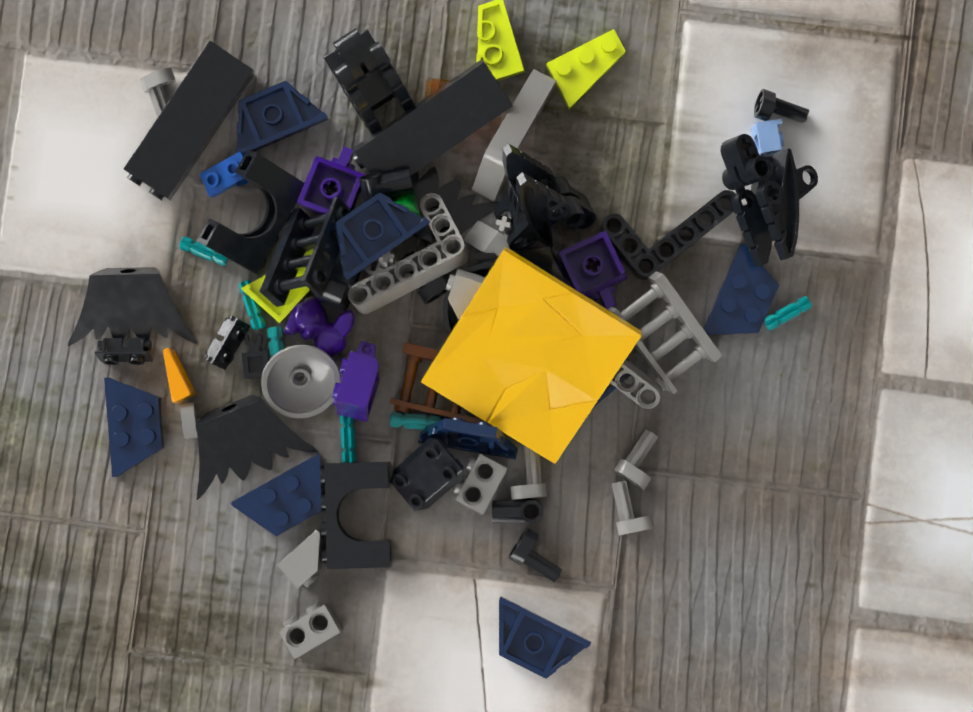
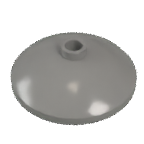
[261,345,340,418]

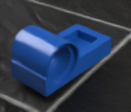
[200,151,249,197]

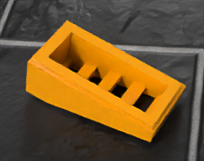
[163,348,196,404]

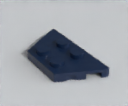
[235,81,328,154]
[335,192,430,281]
[703,243,779,335]
[104,377,164,477]
[418,417,518,460]
[230,454,323,536]
[499,596,591,679]

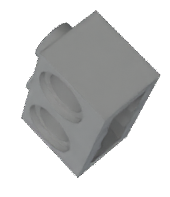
[453,454,508,515]
[279,602,343,659]

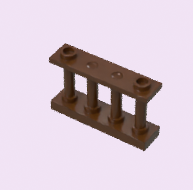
[390,342,488,424]

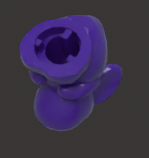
[284,296,355,357]

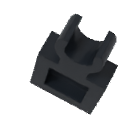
[242,333,270,379]

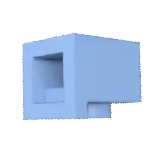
[751,119,784,156]

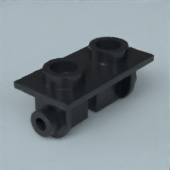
[205,314,251,370]
[95,338,153,365]

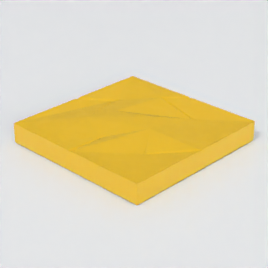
[421,246,642,464]

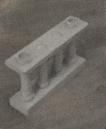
[607,272,722,394]

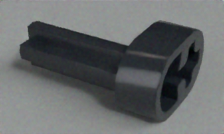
[754,89,810,123]
[401,251,450,304]
[508,527,563,582]

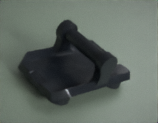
[390,438,464,511]

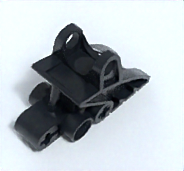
[323,28,414,135]
[720,134,818,267]
[494,143,596,251]

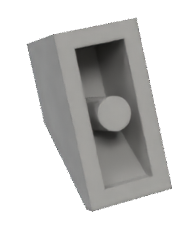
[463,220,518,256]
[446,268,485,319]
[277,528,323,589]

